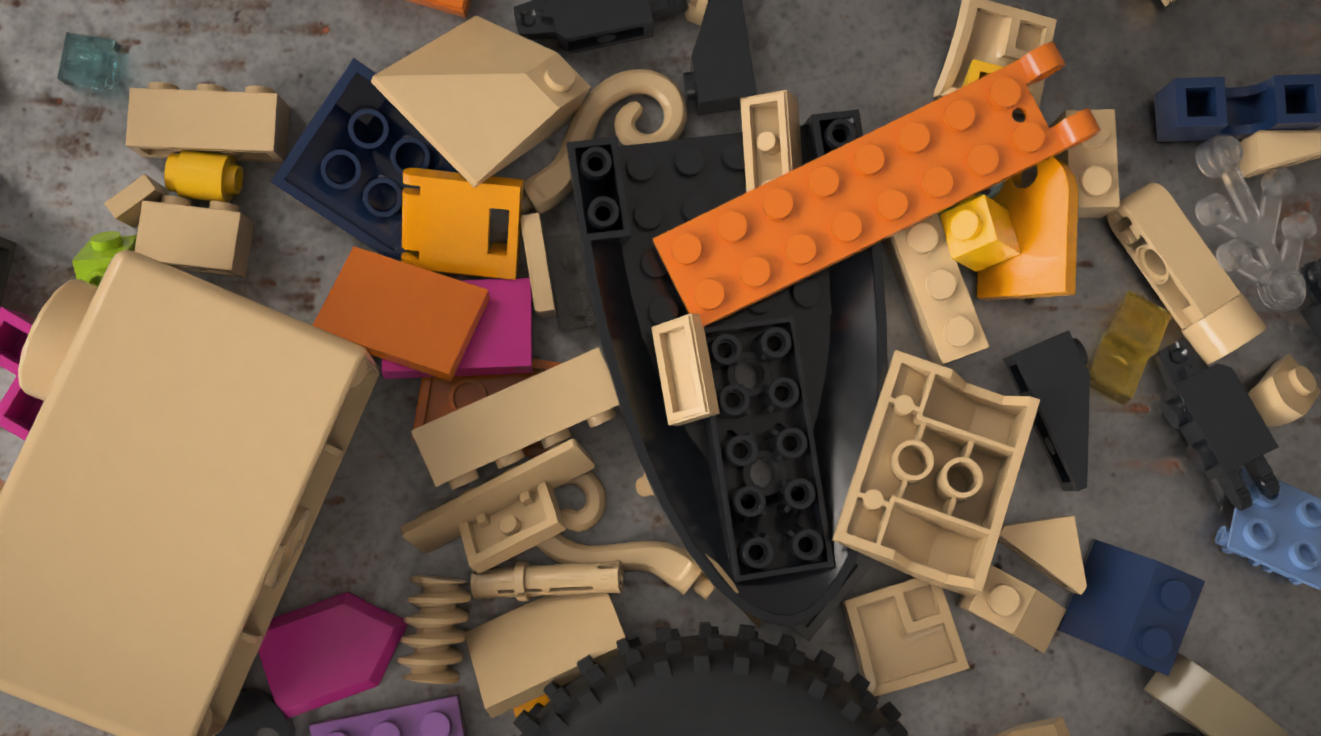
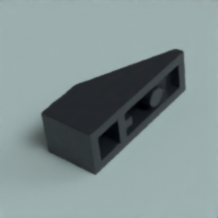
[683,0,757,116]
[1003,330,1090,492]

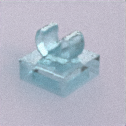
[57,32,121,91]

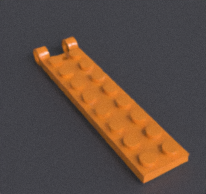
[653,42,1101,327]

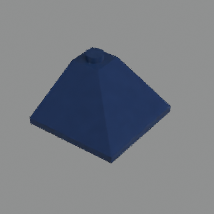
[270,57,458,261]

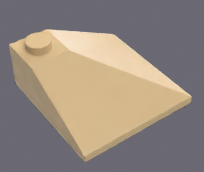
[371,16,591,188]

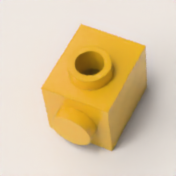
[939,194,1021,272]

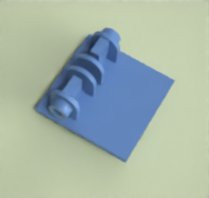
[1215,466,1321,590]

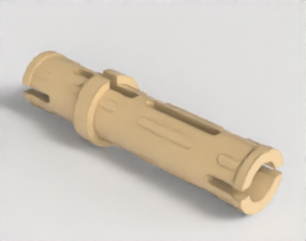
[471,560,624,601]

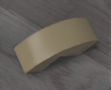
[1144,653,1290,736]

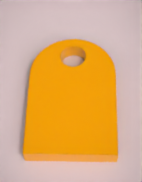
[977,156,1078,301]

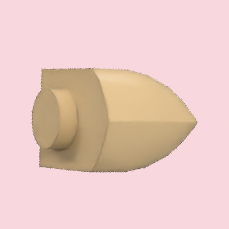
[1248,354,1321,427]

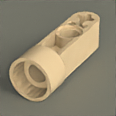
[1107,182,1267,365]

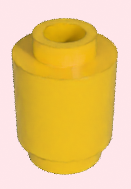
[164,150,244,203]

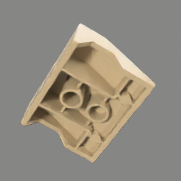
[832,350,1040,597]

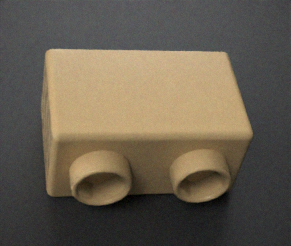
[0,250,380,736]

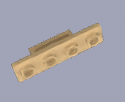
[400,439,595,574]

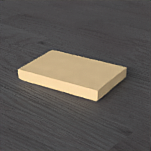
[465,593,627,718]

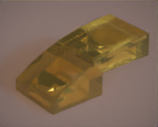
[1087,291,1172,405]

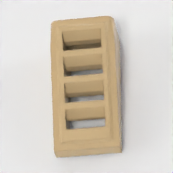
[1238,130,1321,178]

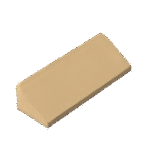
[740,90,803,192]

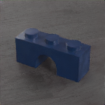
[1154,74,1321,142]

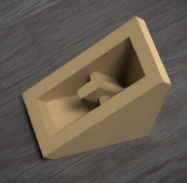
[998,515,1087,595]

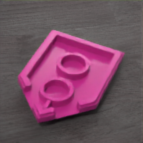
[258,591,409,718]

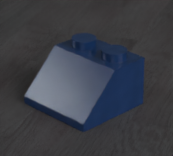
[1057,539,1205,676]

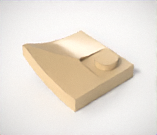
[933,0,1057,115]
[840,578,970,697]

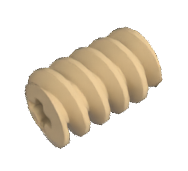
[397,575,472,684]

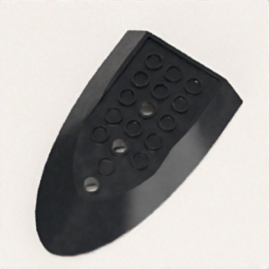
[566,109,888,626]

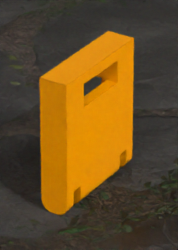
[401,168,524,280]

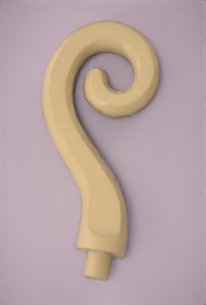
[522,69,687,215]
[536,470,715,600]

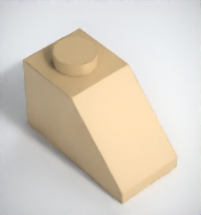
[955,565,1066,653]

